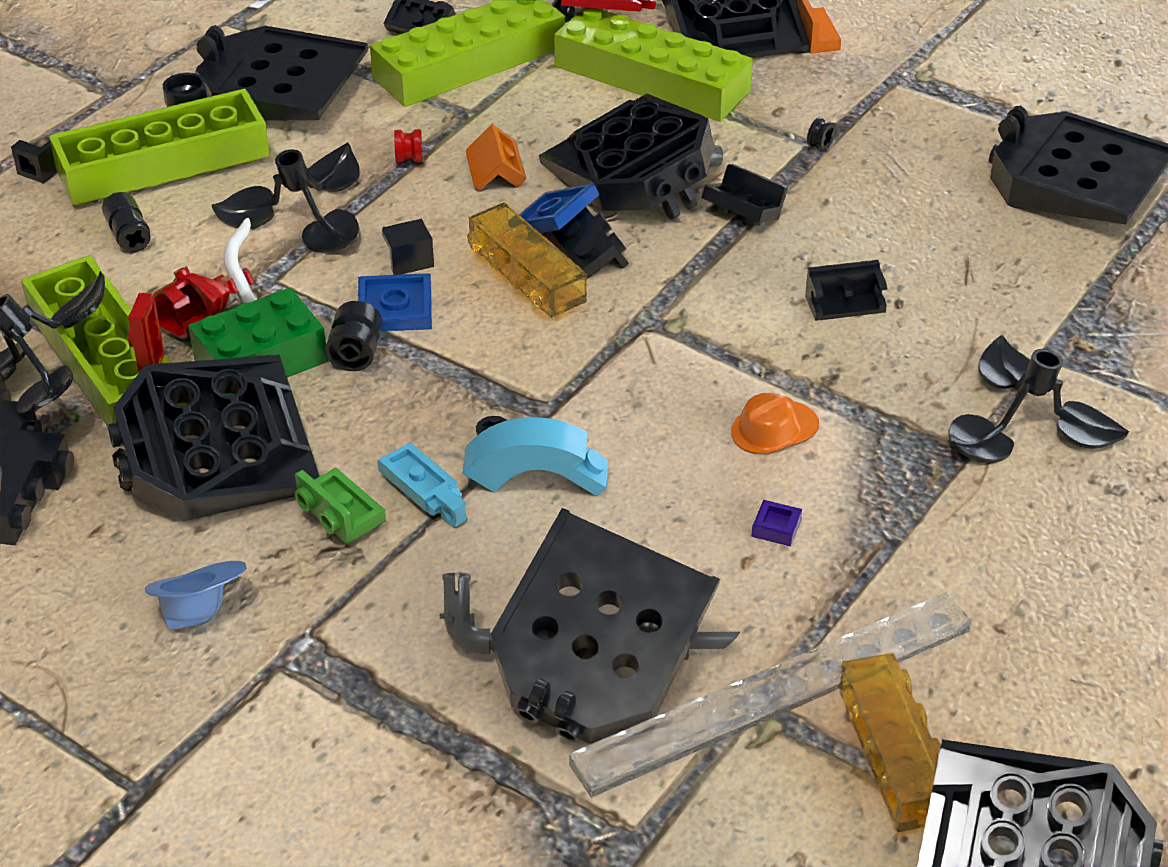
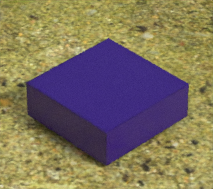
[751,499,803,546]

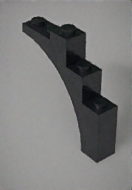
[0,373,74,545]

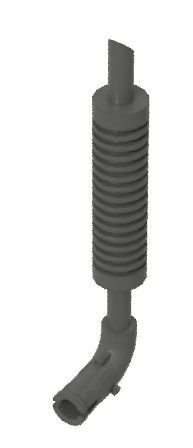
[440,572,740,660]

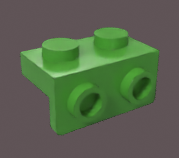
[294,468,386,544]

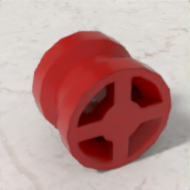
[394,129,423,164]

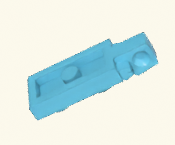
[377,442,467,528]

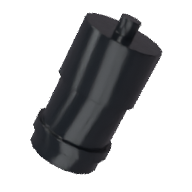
[102,192,151,252]

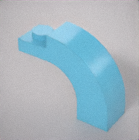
[462,417,609,496]

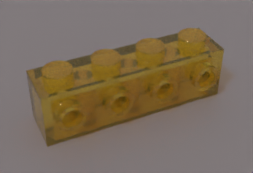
[467,202,587,318]
[839,652,941,832]

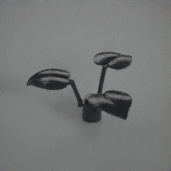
[211,142,360,253]
[0,271,105,416]
[948,335,1129,463]

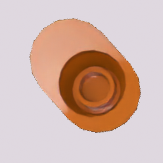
[731,393,819,454]

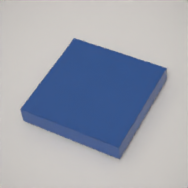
[505,184,599,238]
[358,273,432,332]

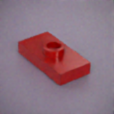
[128,293,165,372]

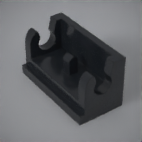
[805,260,887,321]

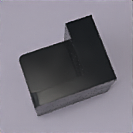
[11,140,58,184]
[382,218,434,275]

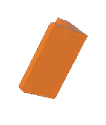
[795,0,841,54]
[466,124,527,191]

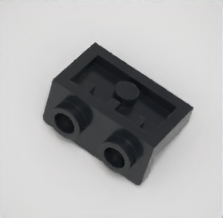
[383,0,456,34]

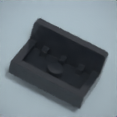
[701,164,788,226]
[552,207,629,279]

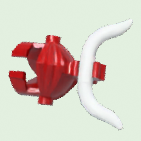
[153,218,257,339]

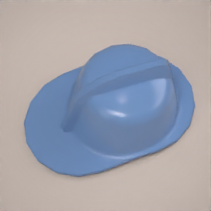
[145,561,247,629]

